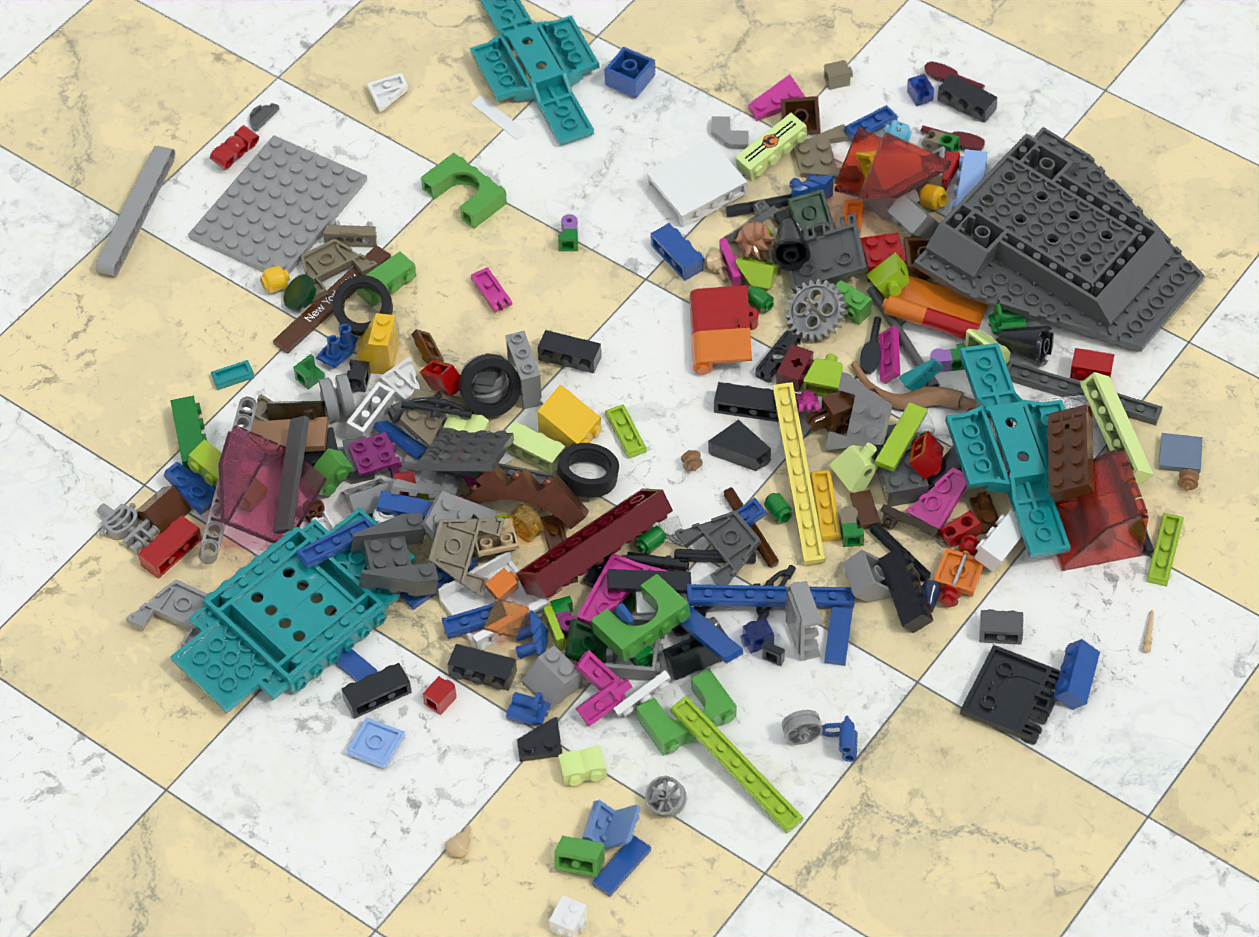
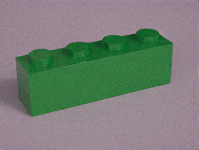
[170,395,207,471]

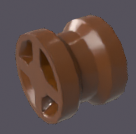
[304,499,325,523]

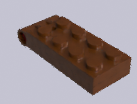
[1048,404,1094,502]

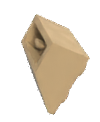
[474,517,519,557]

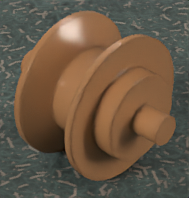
[681,450,703,471]
[1178,469,1199,491]

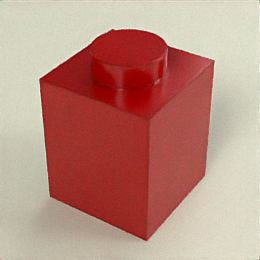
[423,676,457,715]

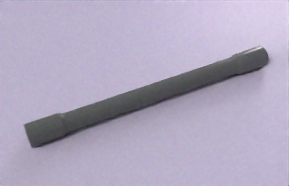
[867,285,940,387]

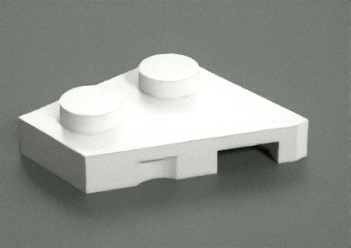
[367,73,408,112]

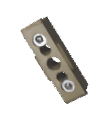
[323,220,377,247]

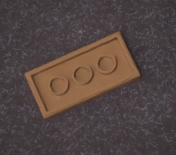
[245,417,329,456]

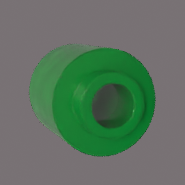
[748,286,774,313]
[764,493,793,523]
[636,526,667,554]

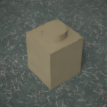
[824,60,853,90]

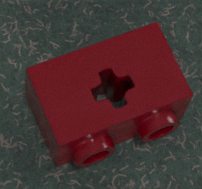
[776,344,814,392]

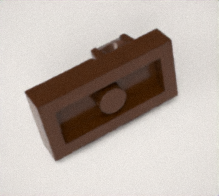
[969,492,999,535]

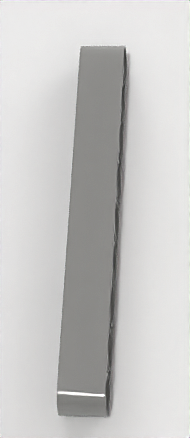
[96,145,175,277]
[199,396,257,564]

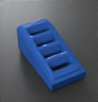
[613,603,634,626]

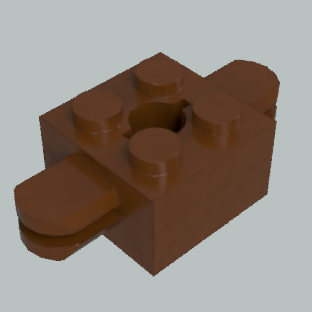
[806,388,881,435]

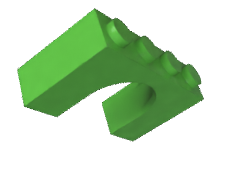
[421,152,507,229]
[591,574,691,662]
[636,669,736,756]

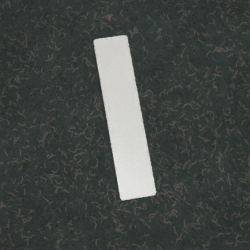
[471,96,528,140]

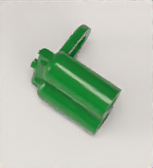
[988,303,1027,334]

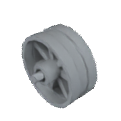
[781,710,823,745]
[645,776,687,818]

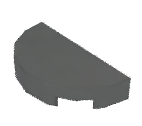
[249,103,280,132]

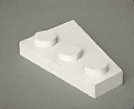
[613,671,672,717]

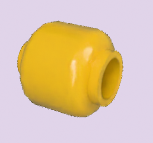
[918,184,948,211]
[260,265,290,293]

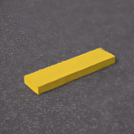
[810,470,841,542]

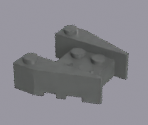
[350,512,439,596]

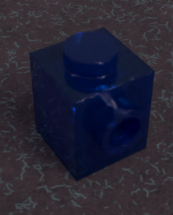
[907,73,934,106]
[740,618,774,654]

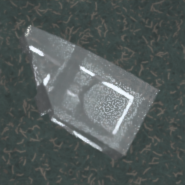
[658,515,692,548]

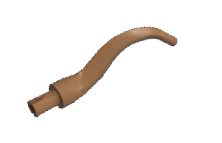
[851,361,977,411]

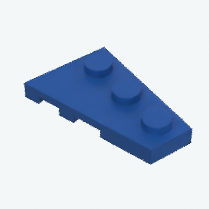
[163,462,224,515]

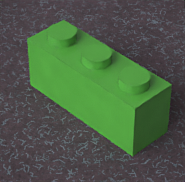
[357,251,416,307]

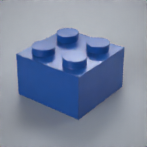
[604,46,655,98]

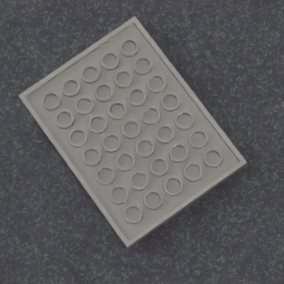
[188,135,368,274]

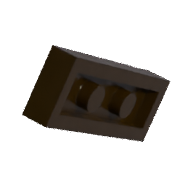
[266,401,326,421]
[880,504,941,539]

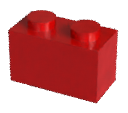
[1070,348,1115,381]
[420,359,460,395]
[909,431,944,479]

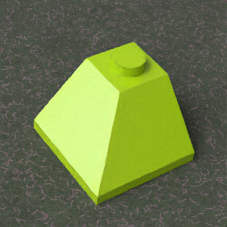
[735,256,780,292]

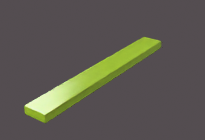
[670,695,804,834]

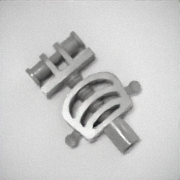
[97,503,160,554]

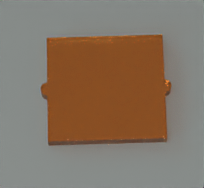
[484,598,529,639]

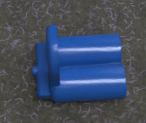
[506,692,550,725]
[822,716,858,762]

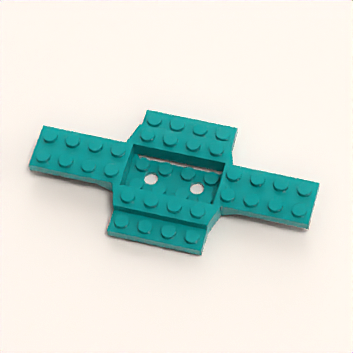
[470,0,600,145]
[945,343,1071,558]

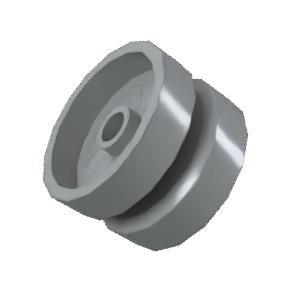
[463,354,508,403]
[319,373,356,422]

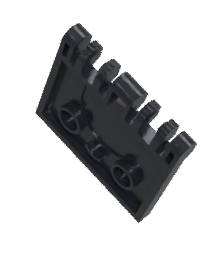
[960,644,1061,745]

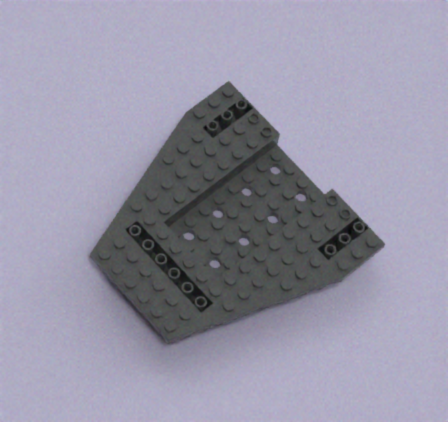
[913,127,1205,352]

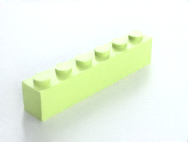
[1080,372,1154,486]

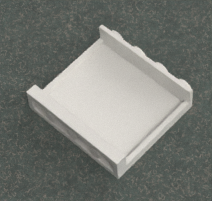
[647,139,748,228]
[438,551,549,650]

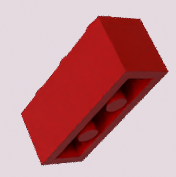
[138,515,202,579]

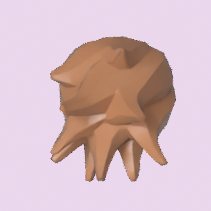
[735,221,775,261]

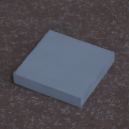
[1159,433,1203,474]

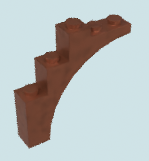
[459,465,589,529]

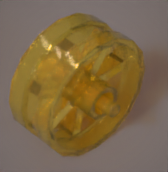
[507,504,544,542]

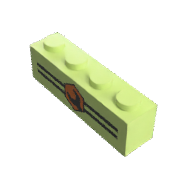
[735,113,808,181]

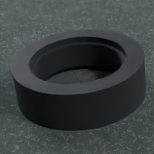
[333,275,393,336]
[459,354,521,417]
[557,443,619,498]

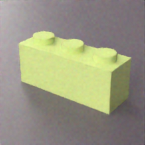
[506,421,565,474]

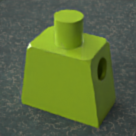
[866,253,909,299]
[803,354,843,397]

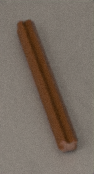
[724,487,779,568]

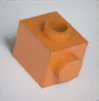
[485,568,519,603]

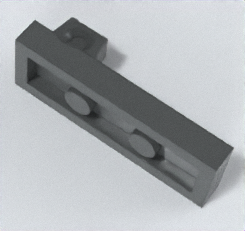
[723,199,778,243]

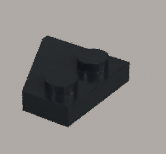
[517,717,562,762]

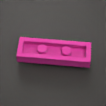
[879,325,900,384]

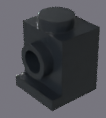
[347,359,371,393]

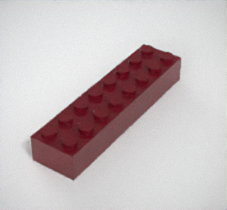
[516,488,673,598]

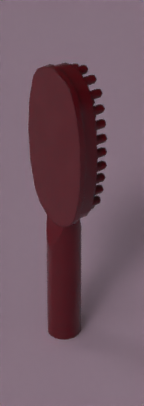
[924,61,985,90]
[921,125,985,151]

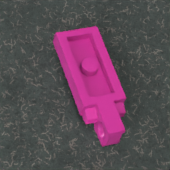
[575,678,633,727]

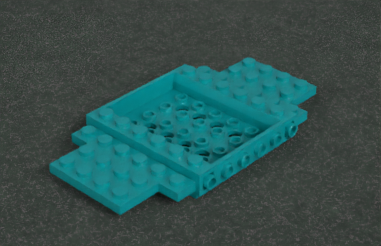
[170,507,416,713]

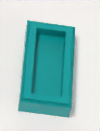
[211,360,255,390]

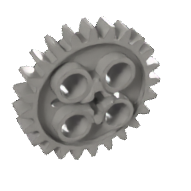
[784,279,848,342]

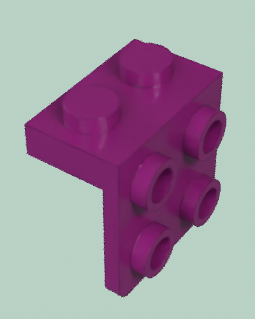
[348,432,402,479]

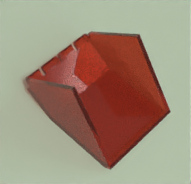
[834,127,952,199]
[1054,450,1149,571]

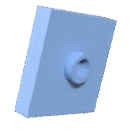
[346,717,405,769]

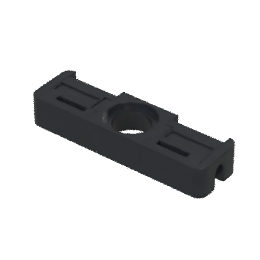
[756,330,801,383]

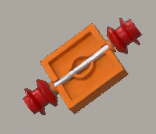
[933,535,984,607]

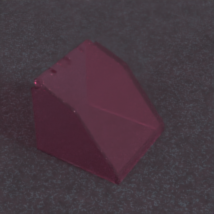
[218,425,327,543]

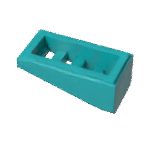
[899,358,944,391]

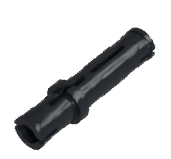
[626,551,689,572]

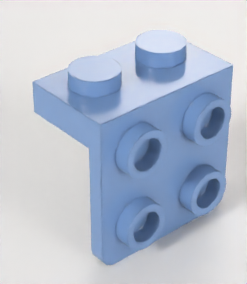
[582,799,640,850]

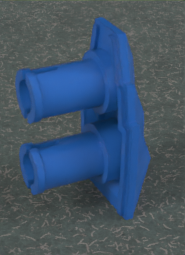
[789,174,834,198]
[316,324,358,368]
[513,610,548,659]

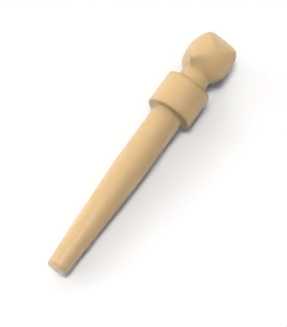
[1143,610,1154,652]

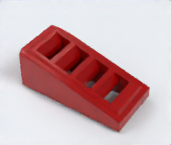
[941,151,960,191]

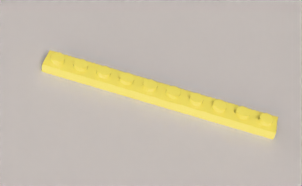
[773,382,825,565]

